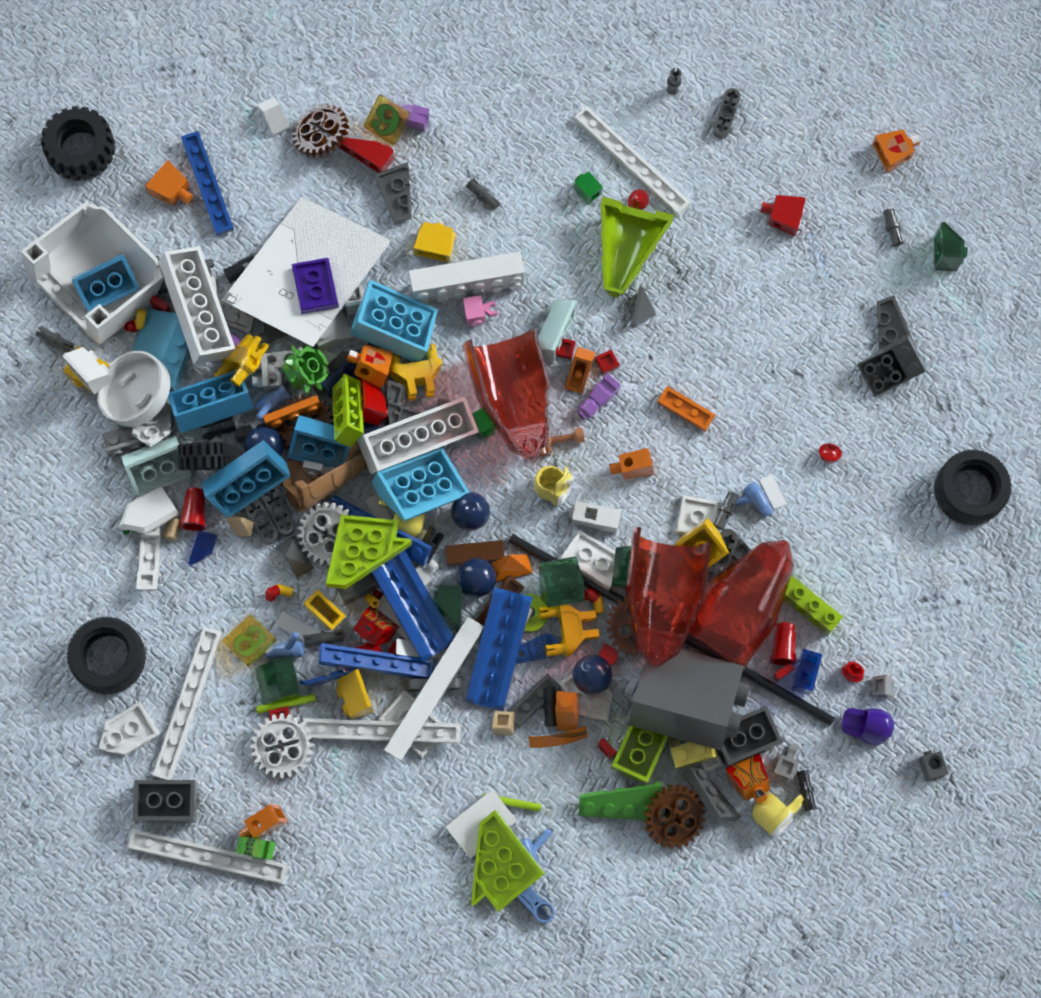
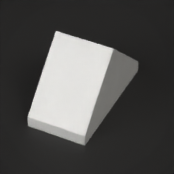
[257,97,290,136]
[346,285,363,315]

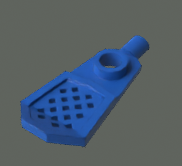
[516,633,559,664]
[299,669,354,687]

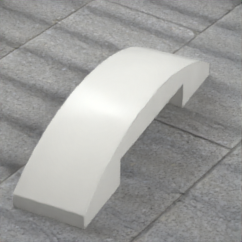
[136,526,161,591]

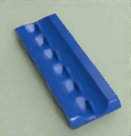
[371,550,454,662]
[465,587,533,711]

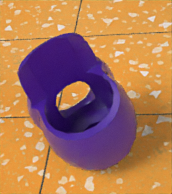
[841,708,894,746]

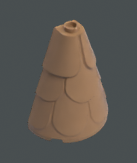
[280,443,368,512]

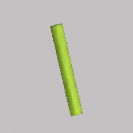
[256,694,316,714]
[482,793,542,812]

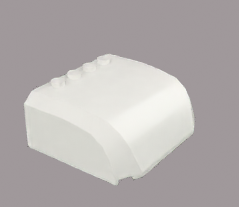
[21,201,163,345]

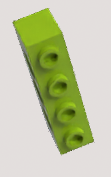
[332,374,364,448]
[767,568,843,636]

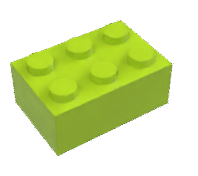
[610,726,668,785]

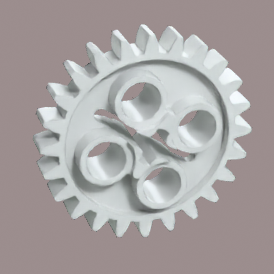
[297,502,354,565]
[250,713,315,778]

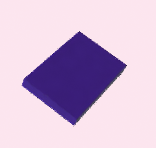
[291,257,339,314]

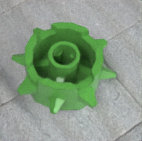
[282,344,329,393]

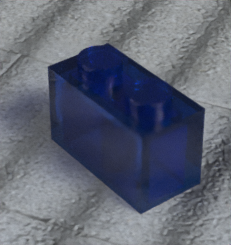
[791,649,822,695]

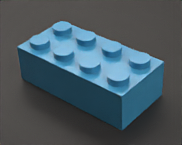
[168,370,254,433]
[202,440,290,518]

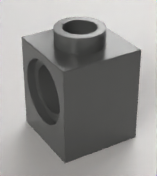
[919,749,949,781]

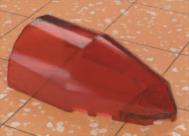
[462,328,550,461]
[625,527,711,667]
[678,540,795,670]

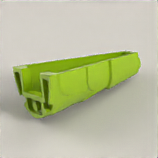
[600,197,674,298]

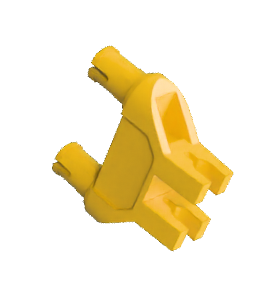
[213,334,269,387]
[389,344,442,401]
[538,601,600,657]

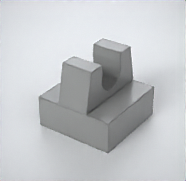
[872,675,895,697]

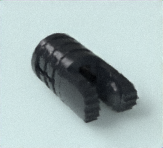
[223,254,254,284]
[200,416,237,440]
[422,526,444,565]

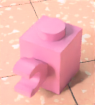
[463,295,498,327]

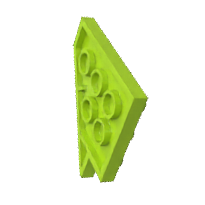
[326,515,412,589]
[471,810,545,912]

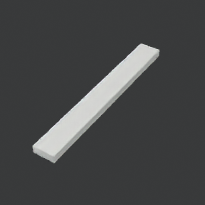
[573,106,691,217]
[384,617,484,761]
[152,627,223,780]
[303,718,461,744]
[127,829,289,885]

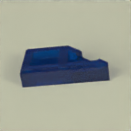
[188,530,218,566]

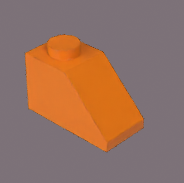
[565,347,596,394]
[555,691,581,731]

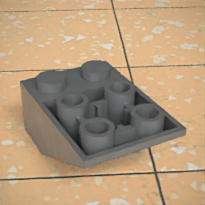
[857,334,926,397]

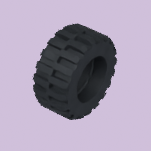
[41,106,115,181]

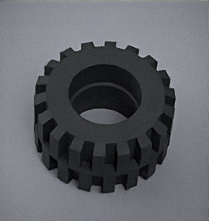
[177,442,227,471]

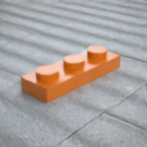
[657,386,716,432]
[263,395,321,428]

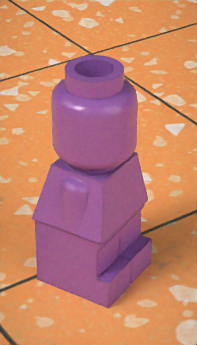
[382,102,430,132]
[577,373,621,420]

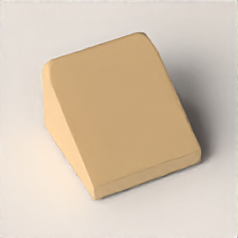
[226,517,254,537]
[162,519,180,542]
[492,711,514,736]

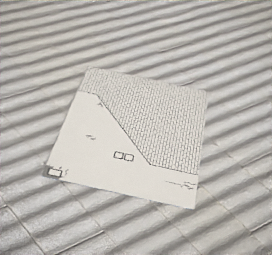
[222,197,391,347]

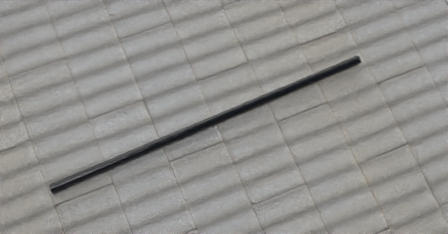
[509,534,835,726]

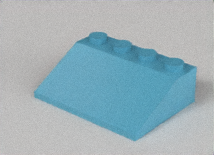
[350,280,438,362]
[132,309,190,392]
[372,447,470,521]

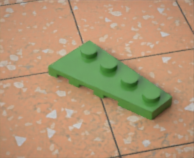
[578,782,661,820]

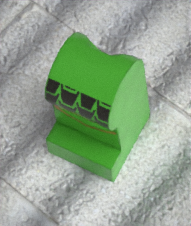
[236,836,276,860]

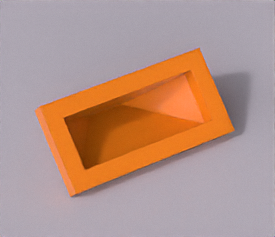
[490,554,532,582]

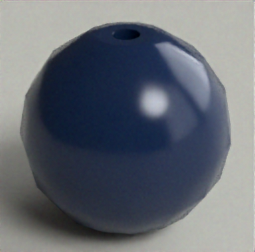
[244,426,284,457]
[451,492,490,531]
[457,558,496,598]
[572,654,613,695]

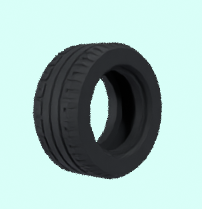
[934,449,1012,526]
[67,616,146,695]

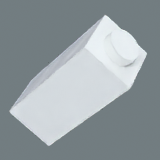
[569,501,621,533]

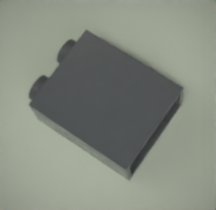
[629,641,751,750]

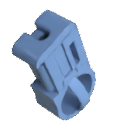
[518,885,555,924]

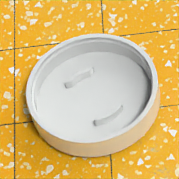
[97,351,170,427]

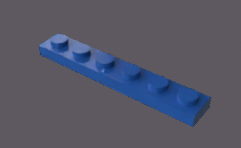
[181,131,234,236]
[329,495,432,565]
[319,643,434,679]

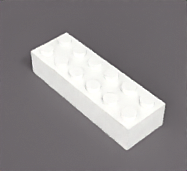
[159,246,235,365]
[409,252,525,304]
[357,396,479,474]

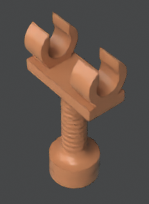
[532,427,585,457]

